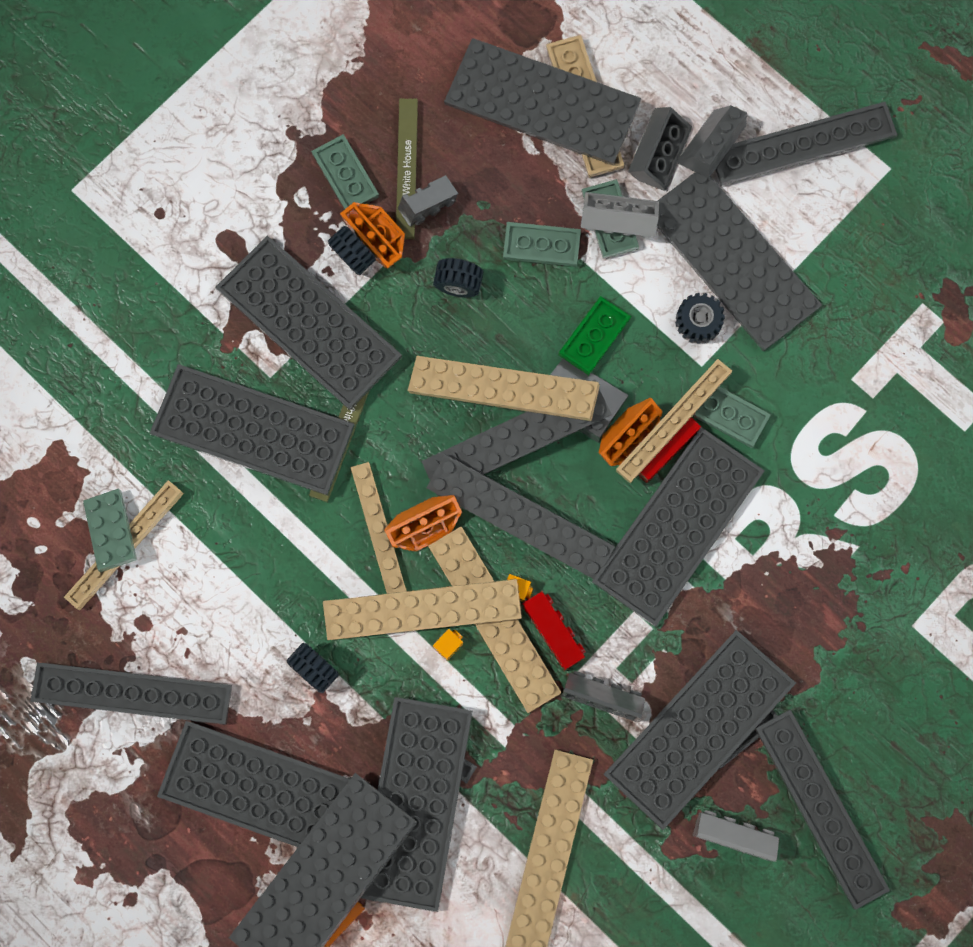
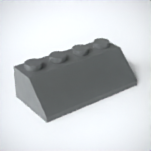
[677,105,747,178]
[628,107,692,191]

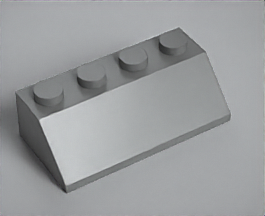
[581,192,659,238]
[692,810,779,862]

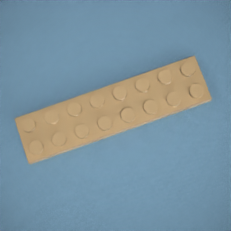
[546,35,624,178]

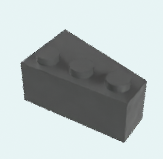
[398,175,458,227]

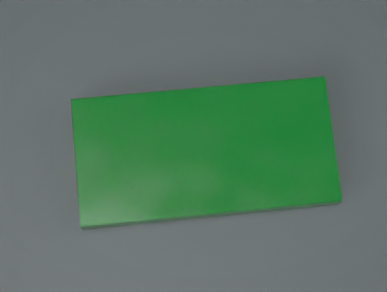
[558,296,631,376]

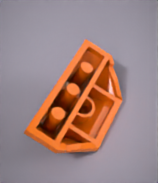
[340,202,405,269]
[598,398,663,466]
[384,495,462,551]

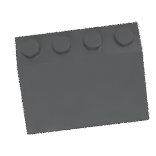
[550,359,629,443]
[562,671,645,722]

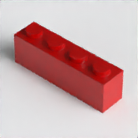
[638,417,701,484]
[522,591,586,672]

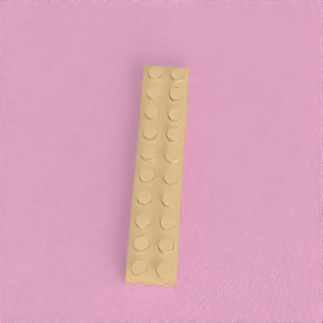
[408,356,600,421]
[428,527,561,713]
[323,579,522,640]
[505,750,593,947]

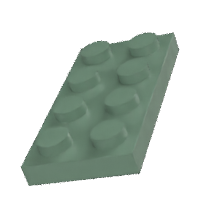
[311,134,379,210]
[581,179,639,259]
[503,222,581,267]
[693,387,771,448]
[83,488,137,572]

